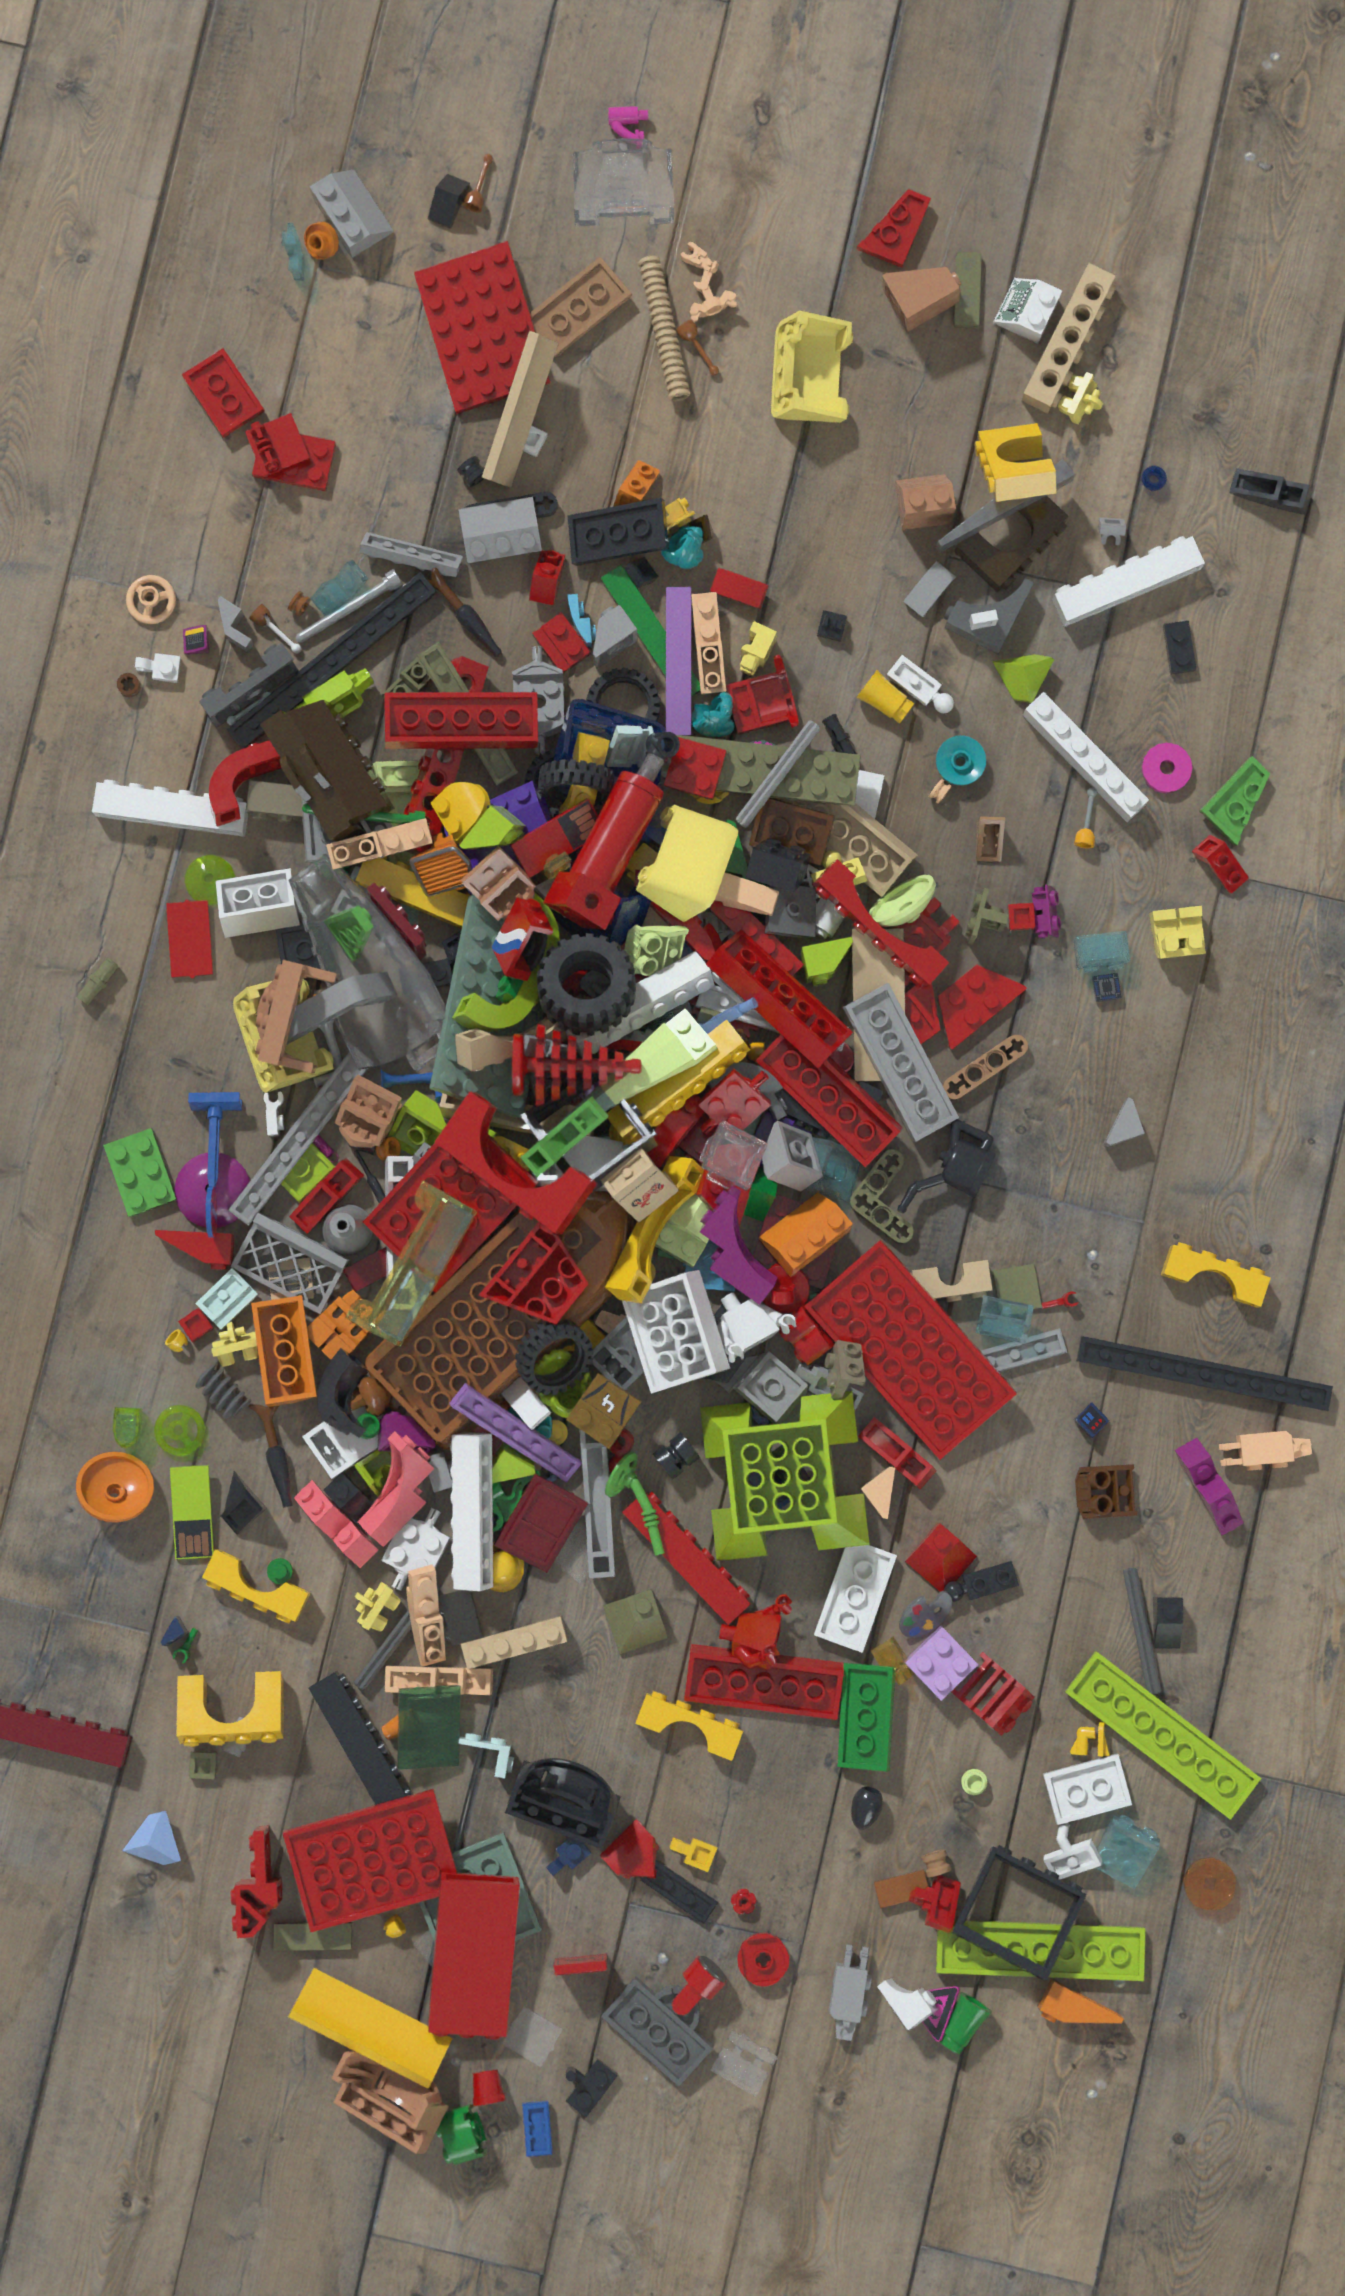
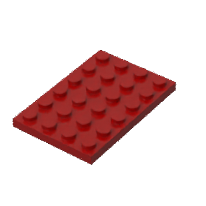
[414,241,551,414]
[363,1134,539,1293]
[283,1789,458,1933]

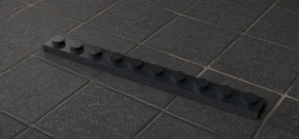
[227,572,437,749]
[1076,1336,1333,1411]

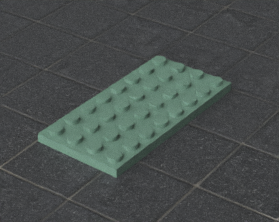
[429,895,560,1119]

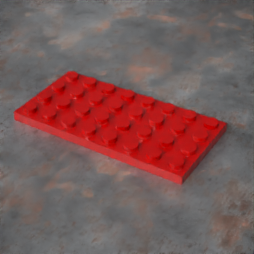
[804,1239,1017,1460]

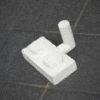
[1044,1822,1102,1880]

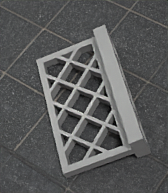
[231,1213,350,1314]

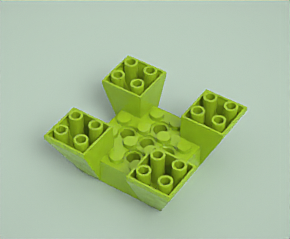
[700,1391,870,1561]

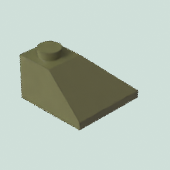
[603,1589,668,1654]

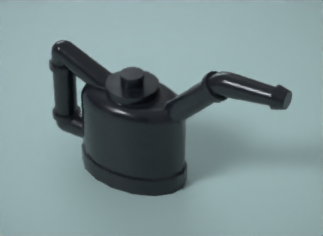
[897,1119,996,1214]

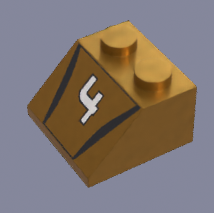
[566,1373,641,1449]

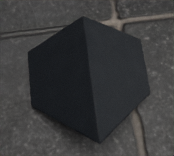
[220,1471,267,1535]

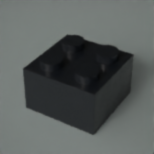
[745,838,811,892]

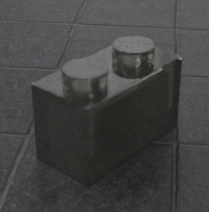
[438,1590,483,1646]

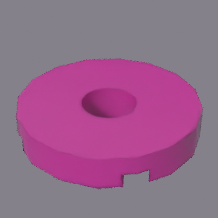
[1141,743,1192,794]

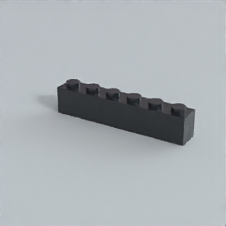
[308,1671,413,1805]

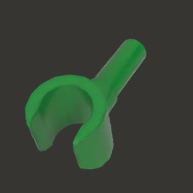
[173,1628,198,1664]

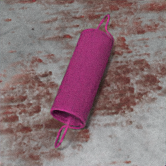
[313,1134,338,1162]

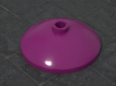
[175,1153,250,1228]

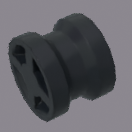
[457,456,485,487]

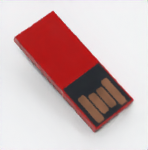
[510,798,598,878]

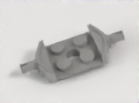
[512,646,565,754]

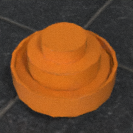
[304,222,339,260]

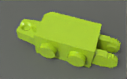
[293,669,374,717]

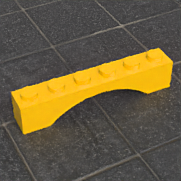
[605,1156,704,1304]

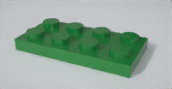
[837,1663,896,1772]

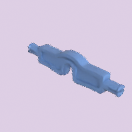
[699,997,758,1034]

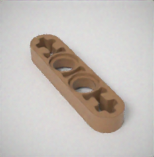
[943,1035,1028,1101]

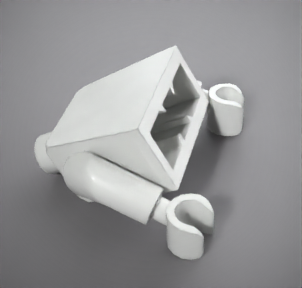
[717,1292,797,1363]

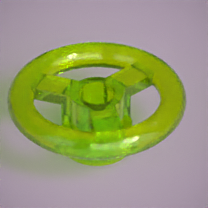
[154,1405,205,1456]

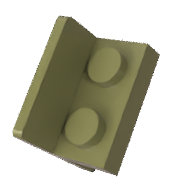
[965,888,1009,945]

